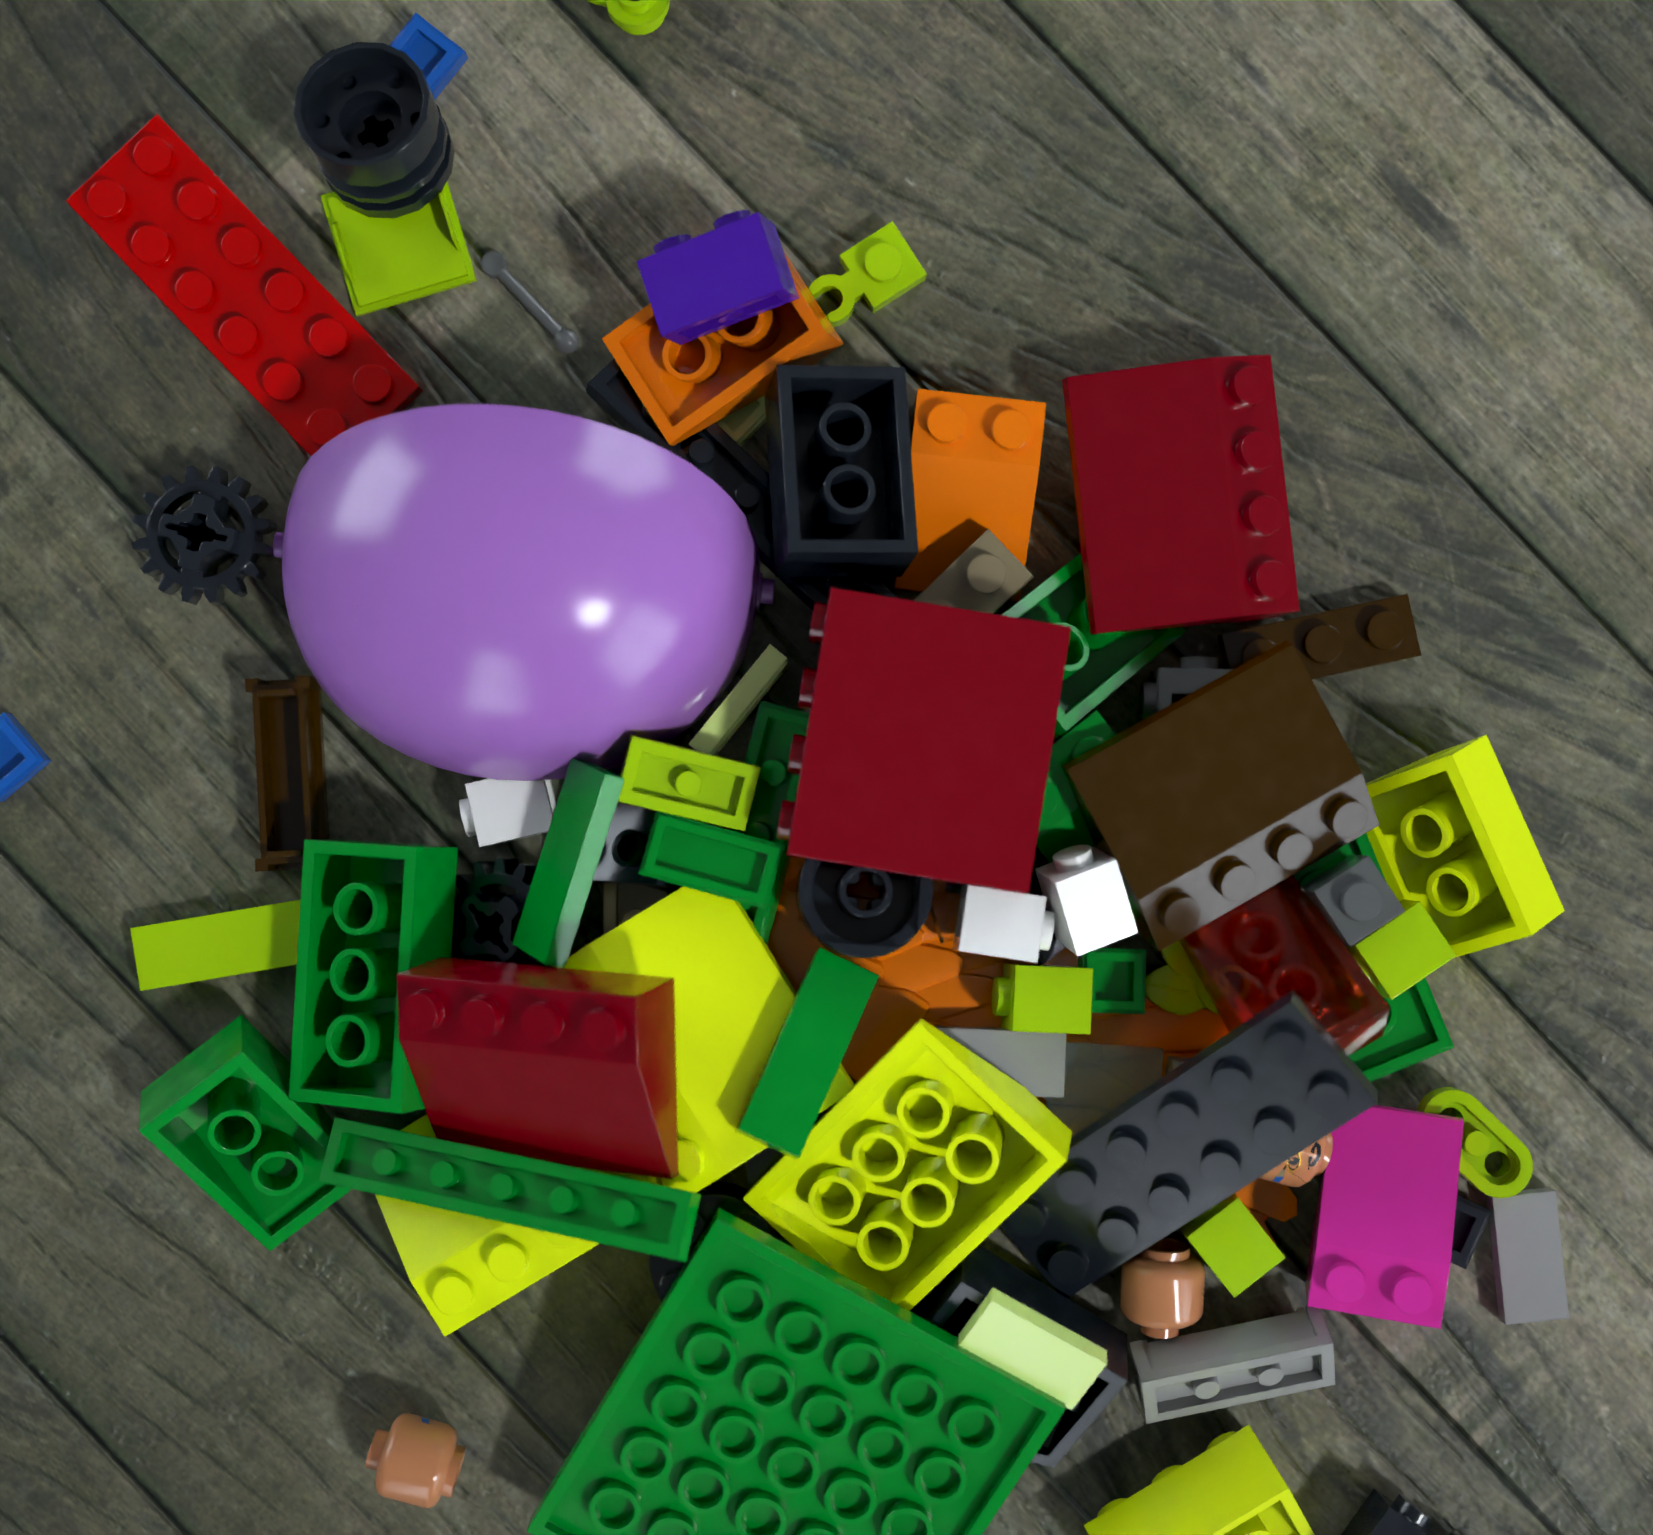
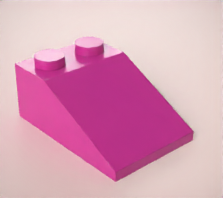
[1305,1105,1464,1329]

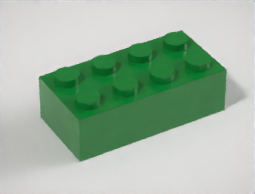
[289,839,458,1114]

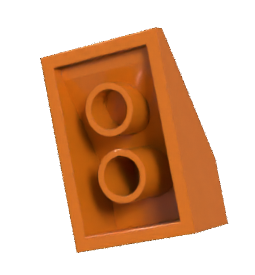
[602,250,844,446]
[894,389,1046,603]

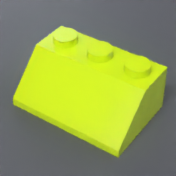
[1366,734,1565,958]
[1084,1425,1315,1535]

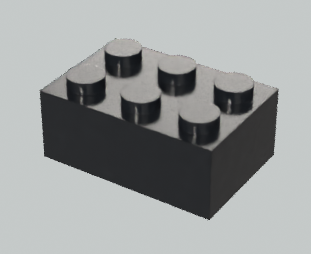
[765,365,918,577]

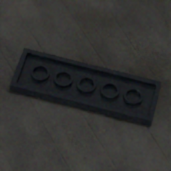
[999,990,1378,1298]

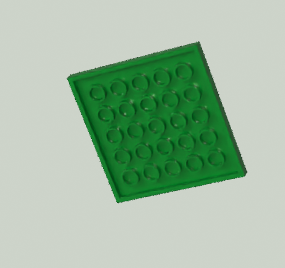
[527,1208,1066,1535]

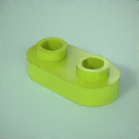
[1416,1087,1533,1198]

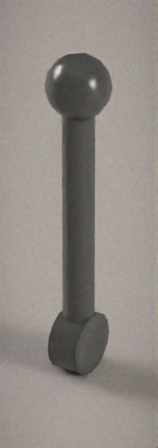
[481,251,579,354]

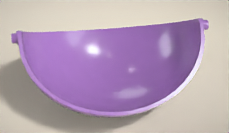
[273,404,775,781]

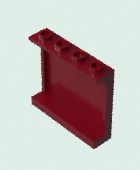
[776,587,1071,894]

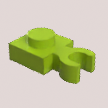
[808,221,927,327]

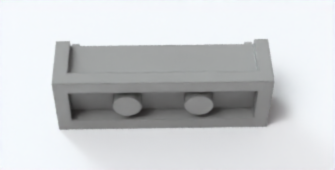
[1129,1305,1335,1424]

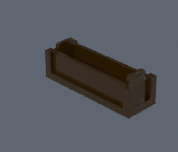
[245,675,329,872]

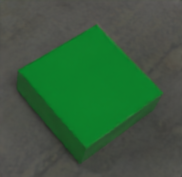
[1078,948,1146,1014]

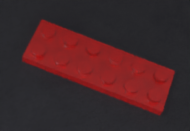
[66,114,423,456]

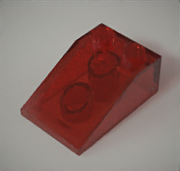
[1179,875,1390,1056]

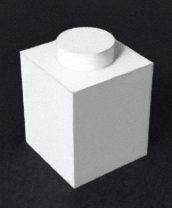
[459,778,557,847]
[1035,845,1138,956]
[952,885,1055,963]

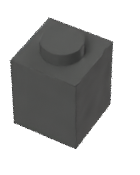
[1297,855,1405,947]

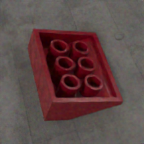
[1062,354,1300,635]
[397,957,678,1179]

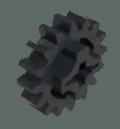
[132,466,277,606]
[452,858,551,967]

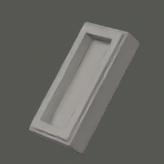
[935,1025,1066,1098]
[1486,1187,1569,1325]

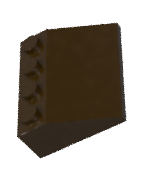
[1062,640,1379,951]

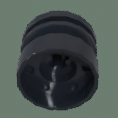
[293,42,455,218]

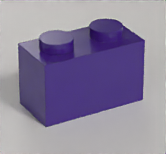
[637,210,799,345]

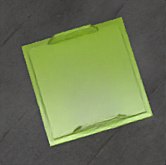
[321,181,477,317]

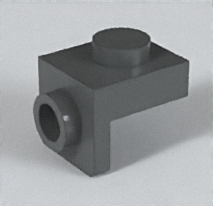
[1139,656,1234,720]

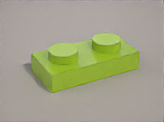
[618,735,761,832]

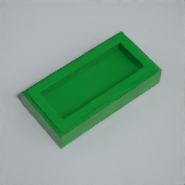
[639,811,784,909]

